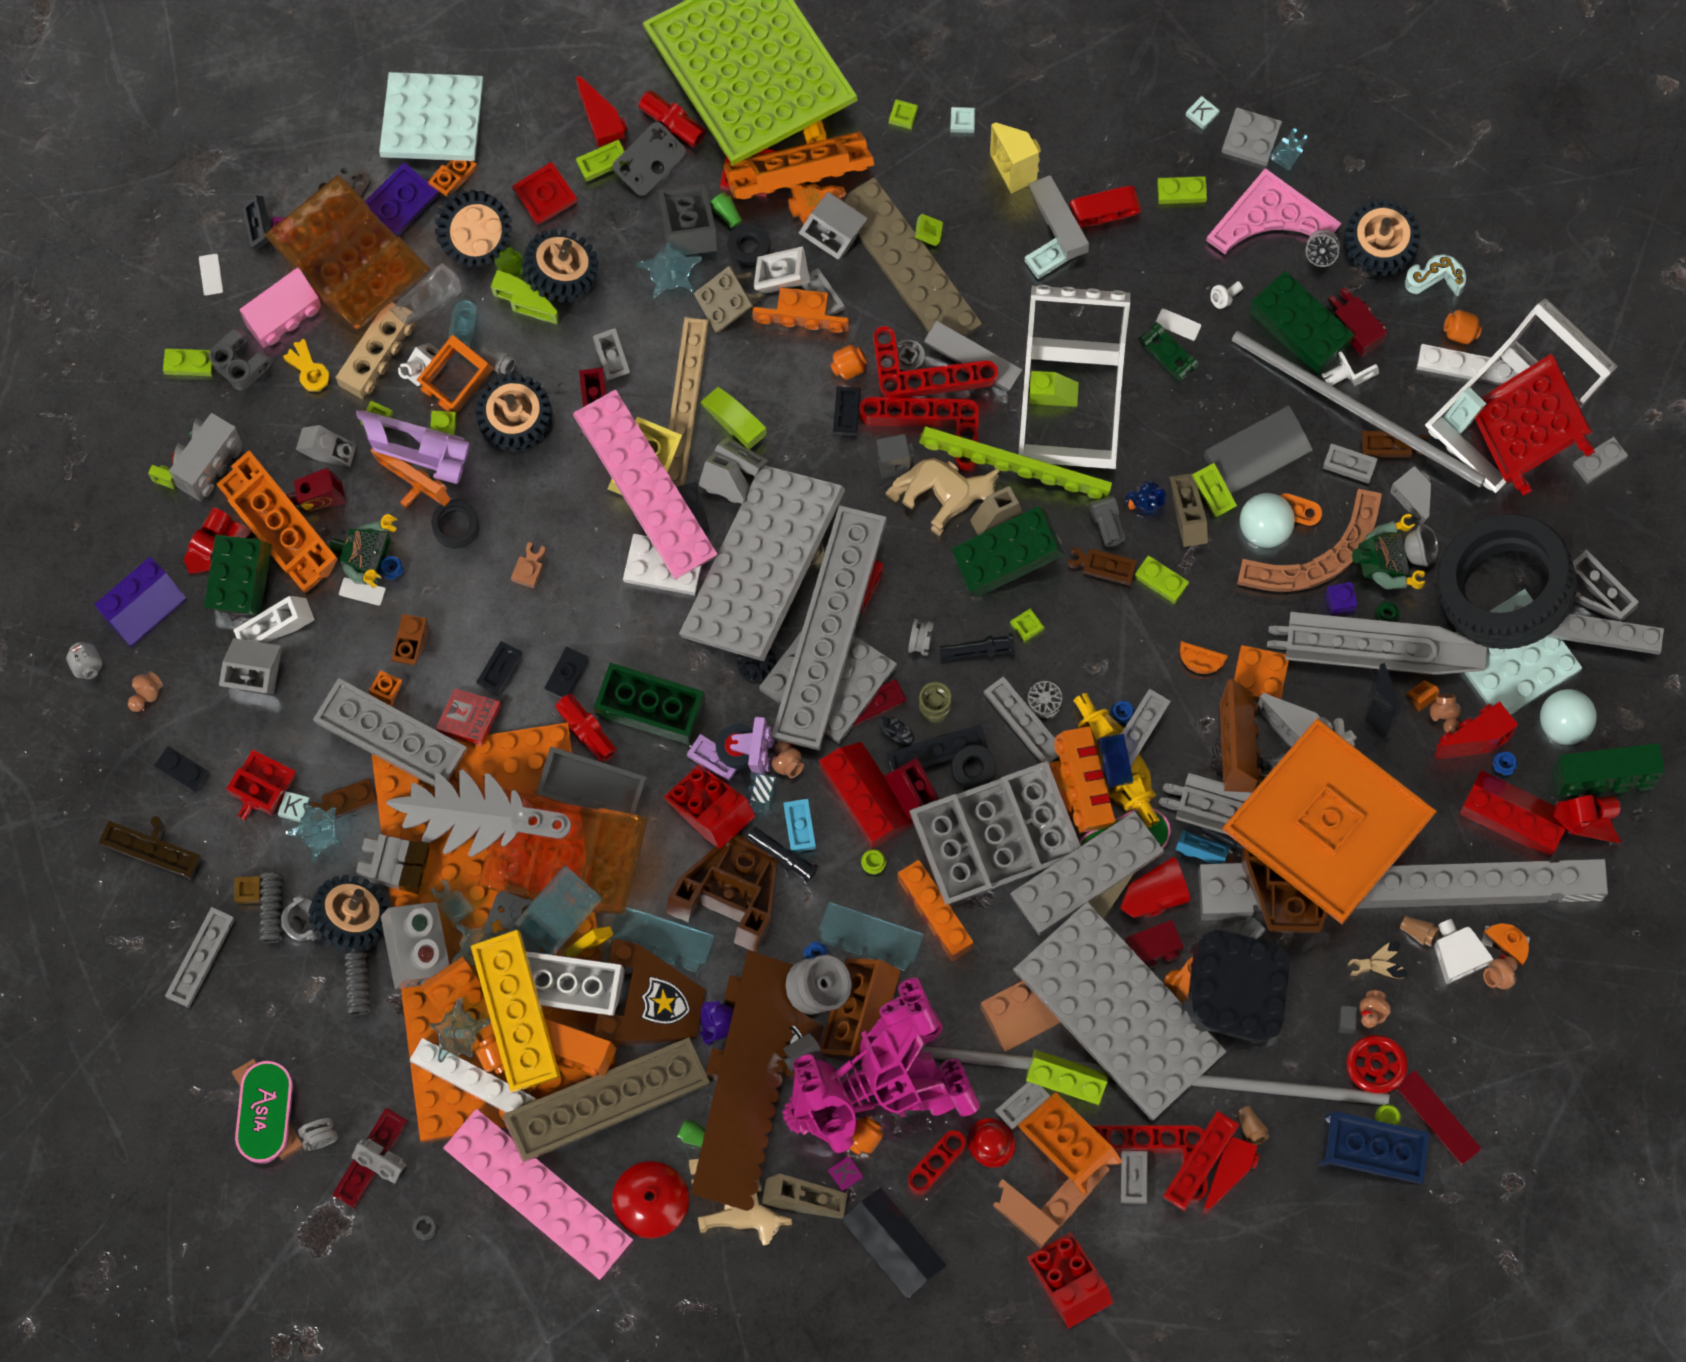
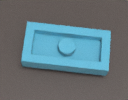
[783,799,816,853]

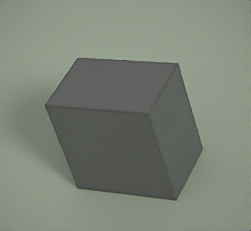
[1338,1006,1357,1034]

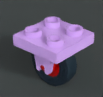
[715,717,774,780]

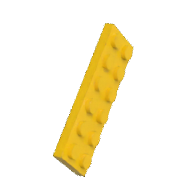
[471,930,560,1093]

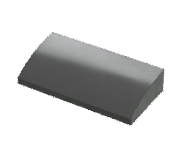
[1204,406,1313,495]
[536,746,646,824]

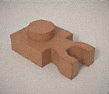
[511,542,546,589]

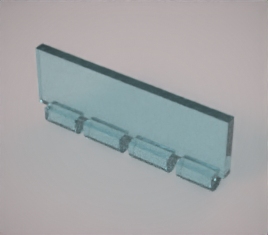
[819,902,924,970]
[611,905,715,972]

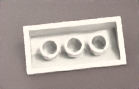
[526,952,626,1016]

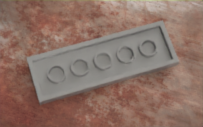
[313,678,467,788]
[1010,811,1164,936]

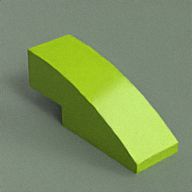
[491,270,559,325]
[700,387,767,450]

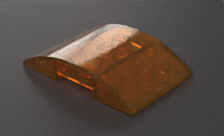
[265,175,430,331]
[478,789,648,914]

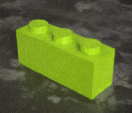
[1026,1049,1107,1105]

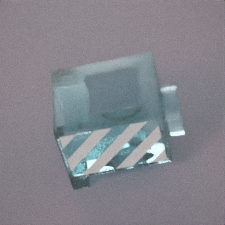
[746,772,776,813]

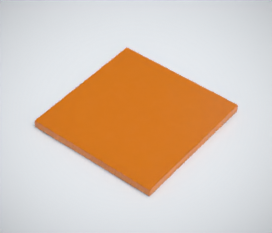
[1222,718,1437,924]

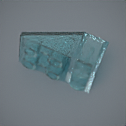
[515,865,603,955]

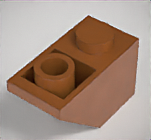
[391,614,430,666]

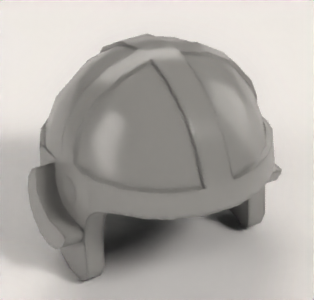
[281,895,319,941]

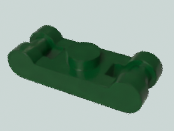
[1138,322,1199,381]

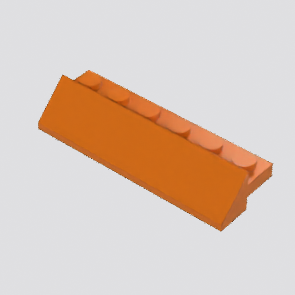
[723,131,874,199]
[217,450,338,593]

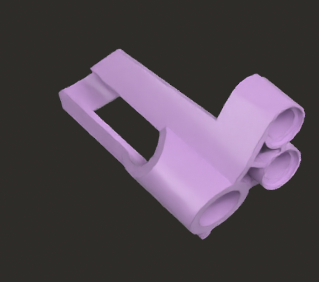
[356,410,470,484]

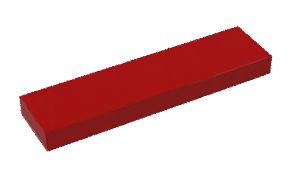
[1163,1111,1240,1211]

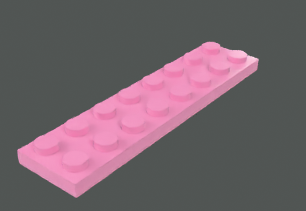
[573,390,718,580]
[443,1109,634,1280]

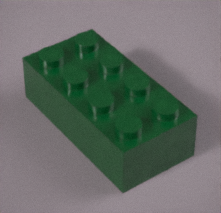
[1249,270,1354,377]
[951,506,1065,598]
[594,662,705,745]
[1552,743,1665,799]

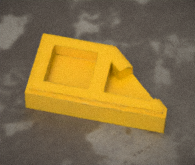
[565,926,614,958]

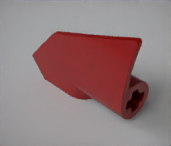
[183,508,253,574]
[1553,795,1622,843]
[1120,857,1191,918]

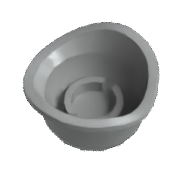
[1404,524,1439,567]

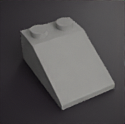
[1258,693,1333,748]

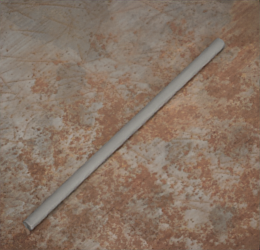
[1232,331,1486,488]

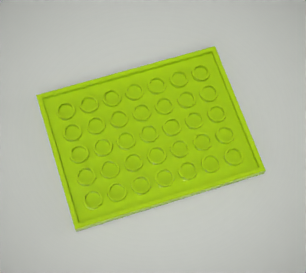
[643,0,858,166]

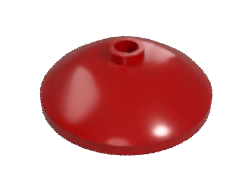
[612,1161,689,1238]

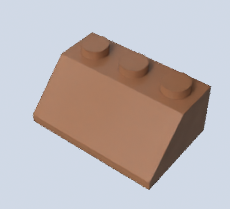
[980,981,1061,1053]

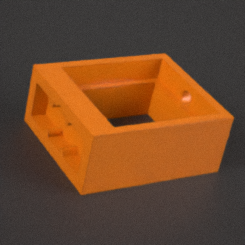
[416,335,494,413]

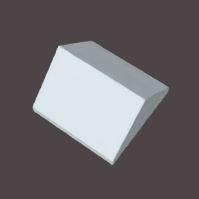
[754,246,810,294]

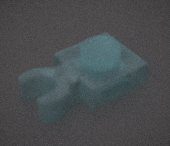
[1269,128,1307,171]
[431,879,474,926]

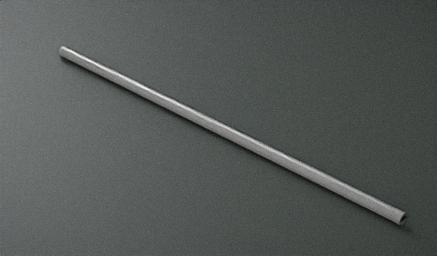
[920,1046,1389,1105]

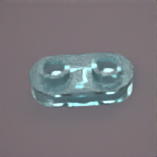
[449,300,477,346]

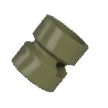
[919,682,952,723]

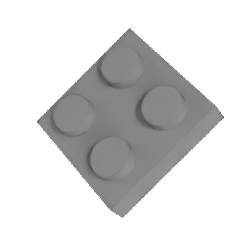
[1221,107,1282,166]

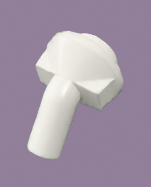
[1211,281,1244,309]
[1334,718,1357,746]

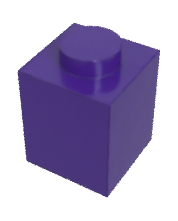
[1325,582,1358,617]

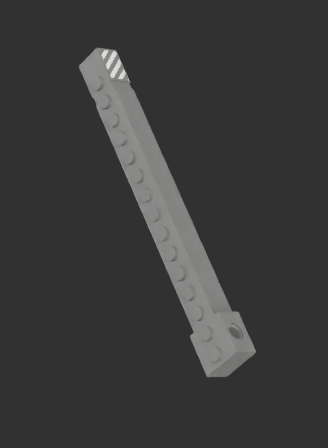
[1198,859,1608,921]

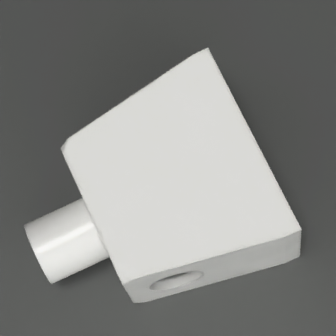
[1434,919,1493,984]

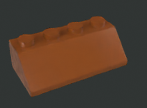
[1219,679,1261,792]
[820,958,901,1065]

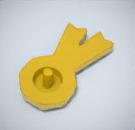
[283,338,329,392]

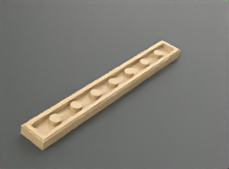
[667,317,709,487]

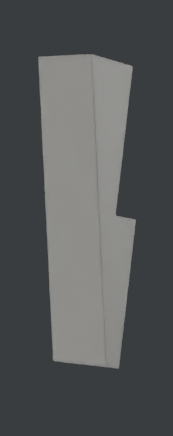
[1029,175,1089,261]
[923,321,1022,392]

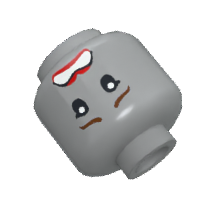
[66,642,103,679]

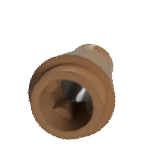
[1400,915,1440,947]
[1237,1106,1269,1145]

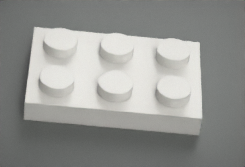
[623,534,702,596]

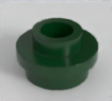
[1375,602,1400,622]

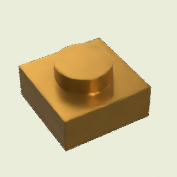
[234,876,261,904]

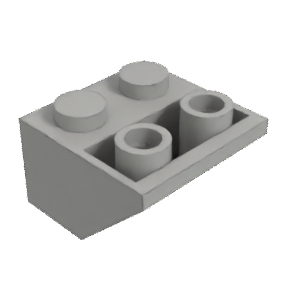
[799,192,868,260]
[219,638,282,695]

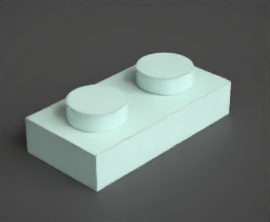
[1025,238,1068,279]
[1443,387,1486,435]

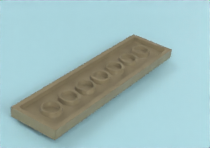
[842,177,982,337]
[502,1037,710,1163]

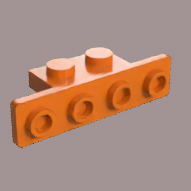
[753,287,849,333]

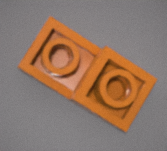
[428,160,478,197]
[369,670,402,707]

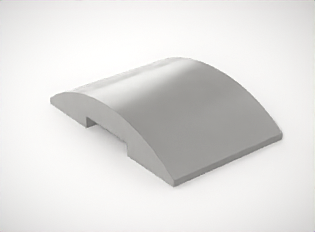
[909,761,1081,905]

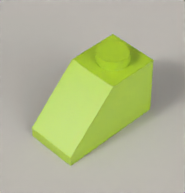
[1029,371,1079,407]

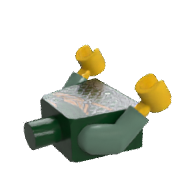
[330,514,398,589]
[1352,514,1425,589]

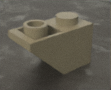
[970,486,1023,535]

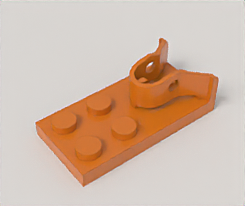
[1018,1092,1122,1196]

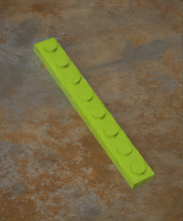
[919,426,1112,499]

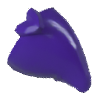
[700,1000,734,1046]

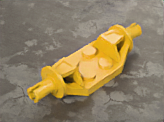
[1073,693,1160,828]

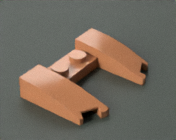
[993,1165,1110,1249]

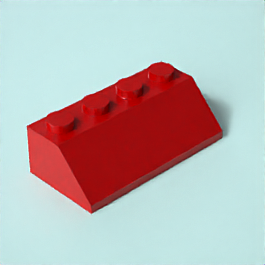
[819,741,914,849]
[1459,770,1566,858]

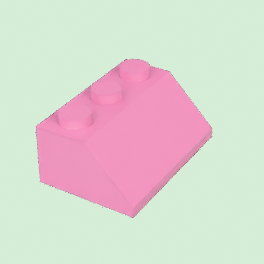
[239,267,322,348]

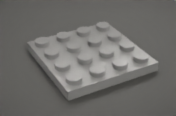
[759,631,897,744]

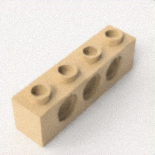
[336,300,415,399]

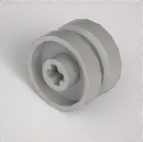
[785,955,852,1015]

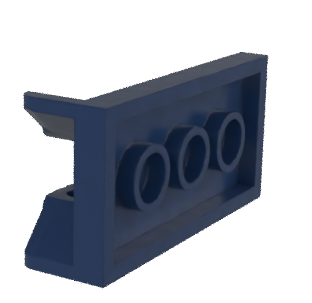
[1319,1111,1430,1184]

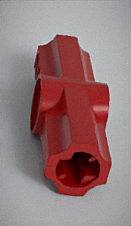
[638,90,706,148]
[555,693,617,763]

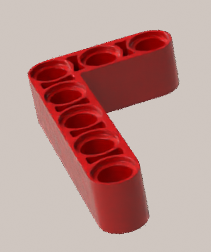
[874,326,998,398]
[860,397,979,474]
[1091,1126,1207,1204]

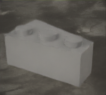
[1573,549,1639,622]

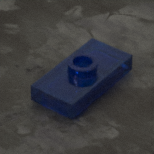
[1098,734,1134,788]

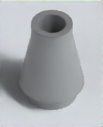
[479,347,516,376]

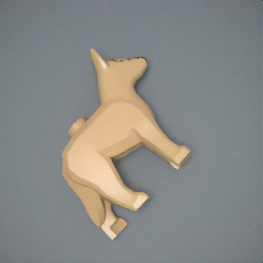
[886,458,1000,536]
[689,1159,792,1247]

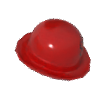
[967,1118,1015,1168]

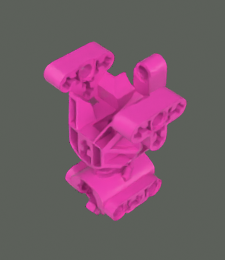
[783,978,980,1153]

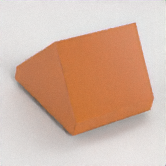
[1406,680,1439,711]

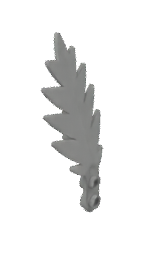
[387,769,571,857]

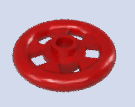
[1346,1035,1408,1094]

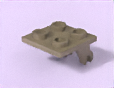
[694,266,765,333]

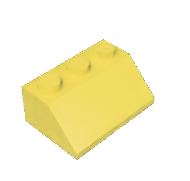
[990,123,1041,194]
[608,417,682,495]

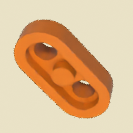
[1280,493,1322,526]

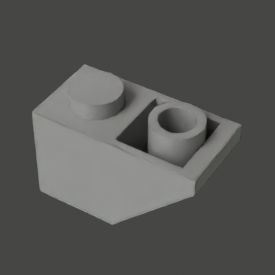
[296,425,357,467]
[698,452,750,504]

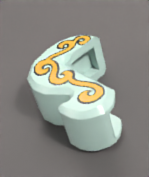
[1405,254,1466,296]

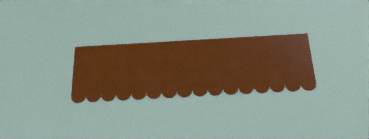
[691,950,798,1211]

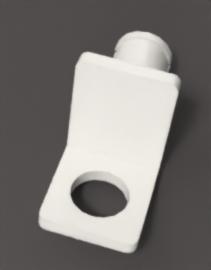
[398,343,439,386]
[1321,351,1379,386]

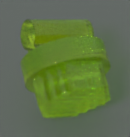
[495,247,523,278]

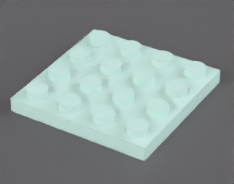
[379,72,484,161]
[1455,589,1582,715]

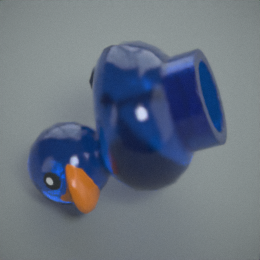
[1125,481,1166,512]

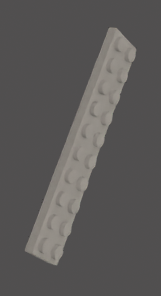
[771,505,887,750]

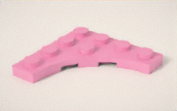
[1206,168,1342,254]

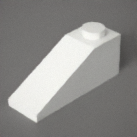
[234,596,315,643]

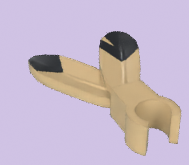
[1348,941,1408,979]

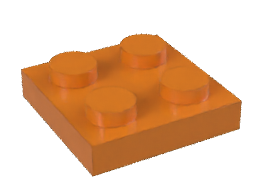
[1234,645,1289,700]
[420,956,485,1024]

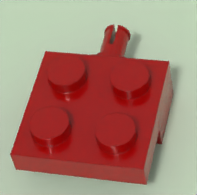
[226,749,297,821]

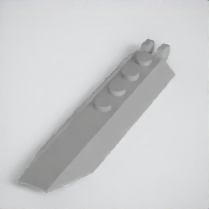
[1267,612,1487,675]
[1159,773,1253,835]

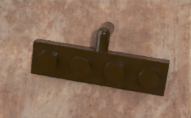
[98,816,201,880]

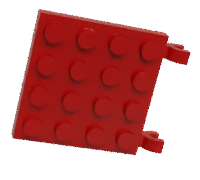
[1475,354,1595,496]

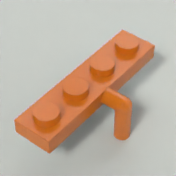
[370,448,451,509]

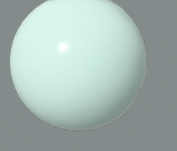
[1240,493,1295,548]
[1540,689,1597,745]

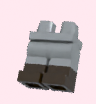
[356,834,430,895]

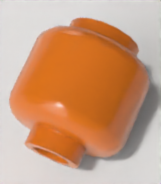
[1444,310,1482,345]
[830,344,868,380]
[476,1035,504,1074]
[849,1115,883,1155]

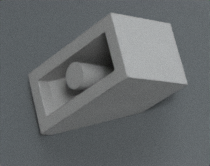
[1390,466,1431,525]

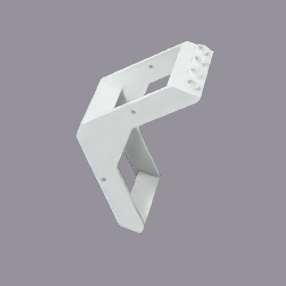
[1019,285,1130,469]
[1425,298,1618,493]

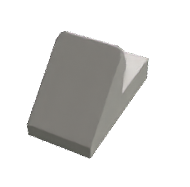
[592,327,630,380]

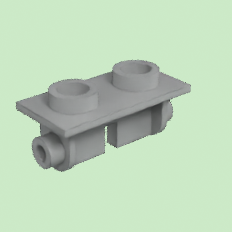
[351,1138,407,1184]

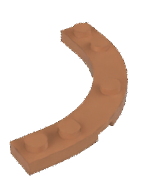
[1237,489,1382,592]

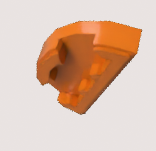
[1179,641,1228,674]
[1483,923,1529,966]

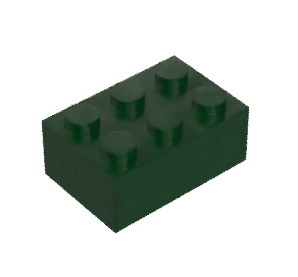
[204,535,272,616]

